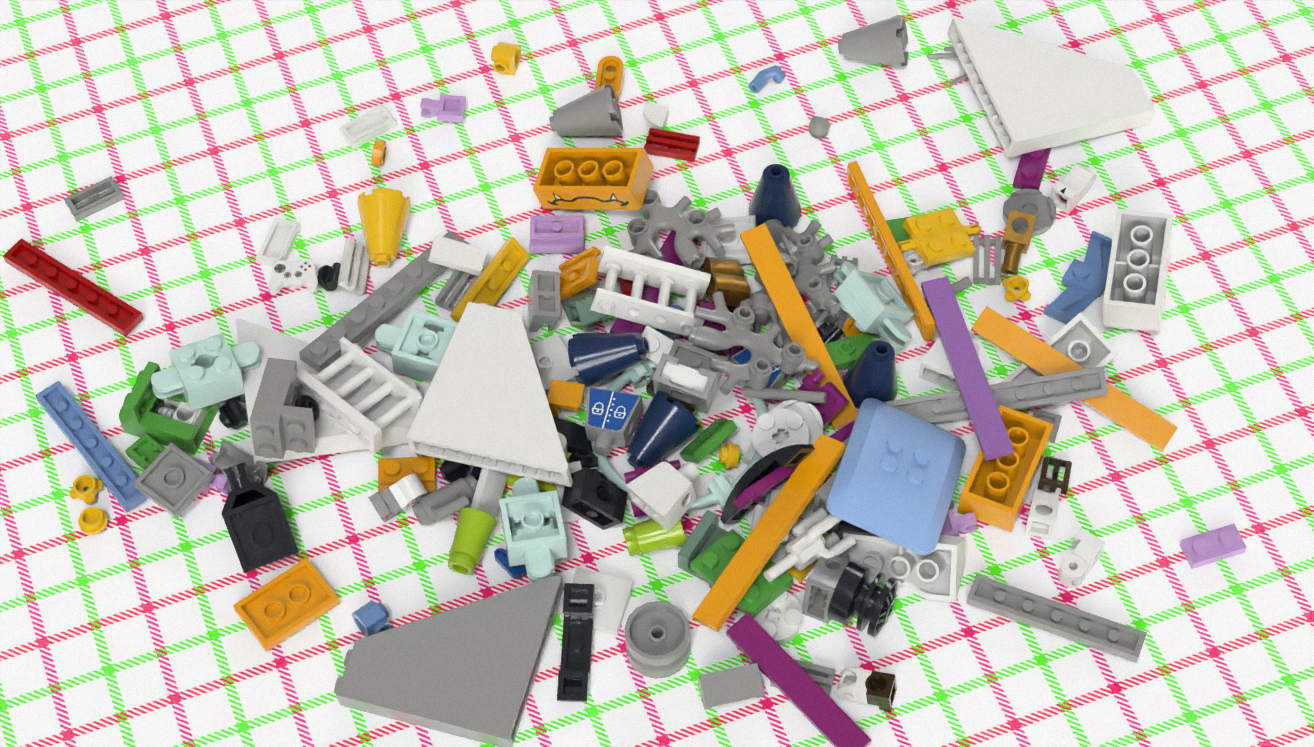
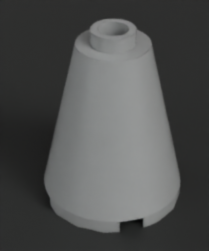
[838,15,909,66]
[549,84,623,136]

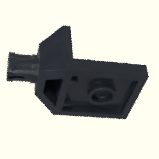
[221,462,299,573]

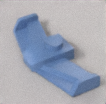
[1043,231,1112,325]

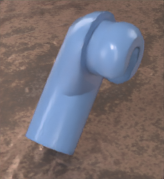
[748,65,786,93]

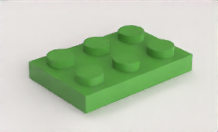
[690,529,794,618]

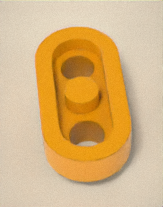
[595,56,624,100]

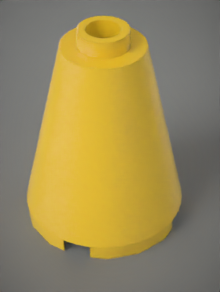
[357,188,411,266]

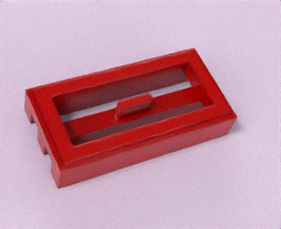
[644,128,700,162]

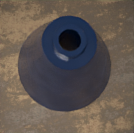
[748,164,801,229]
[568,333,649,389]
[843,340,898,409]
[626,391,701,468]

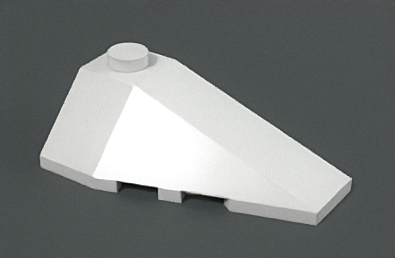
[1001,312,1119,383]
[843,532,966,602]

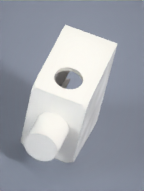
[918,329,979,391]
[626,461,699,532]

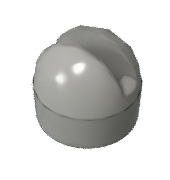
[808,116,831,139]

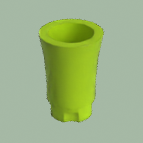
[447,508,497,575]
[622,518,686,556]

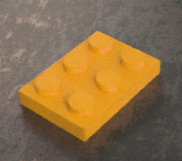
[233,557,340,652]

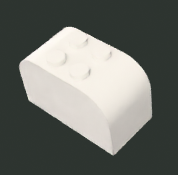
[1103,209,1173,332]

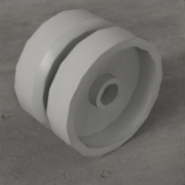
[624,601,691,679]

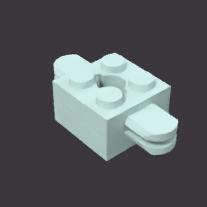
[833,261,915,350]
[375,310,458,382]
[151,333,261,411]
[499,477,567,582]

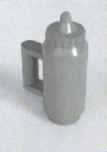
[412,476,478,526]

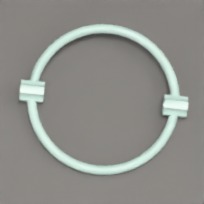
[591,359,768,511]

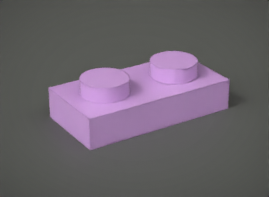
[1179,523,1247,569]

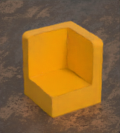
[547,379,586,418]

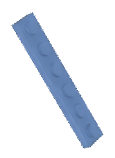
[35,381,149,513]

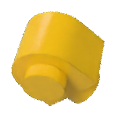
[491,42,521,76]

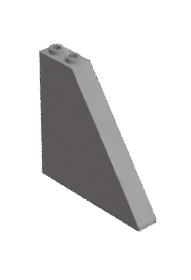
[334,575,564,747]

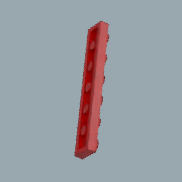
[3,238,144,337]

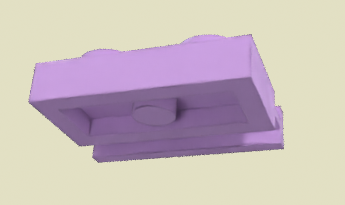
[529,215,584,253]

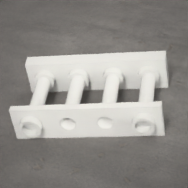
[590,245,711,337]
[295,337,423,453]

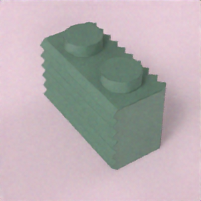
[561,289,610,327]

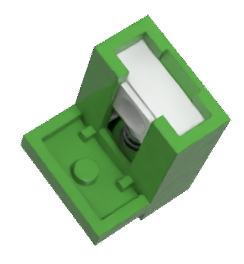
[119,361,219,455]

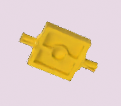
[897,207,981,267]

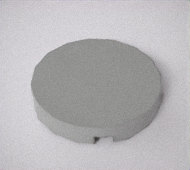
[1002,188,1056,237]

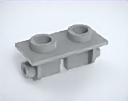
[209,440,268,485]

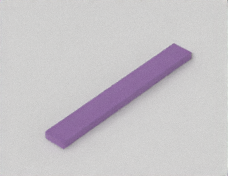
[921,276,1013,461]

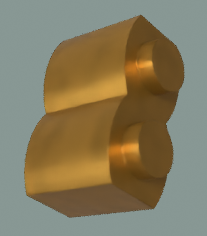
[701,257,750,307]

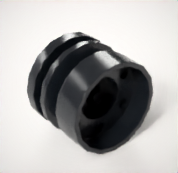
[827,561,899,637]

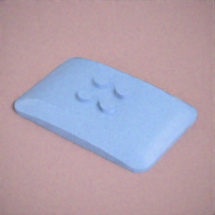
[826,398,966,555]

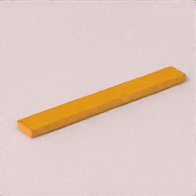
[847,161,935,341]
[740,223,857,431]
[971,306,1178,452]
[692,434,846,632]

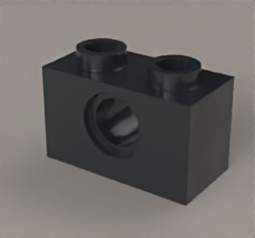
[561,467,628,530]

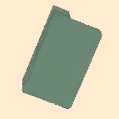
[678,510,728,581]

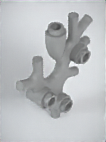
[627,188,736,270]
[749,220,840,314]
[688,291,819,395]

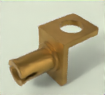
[1001,210,1036,275]

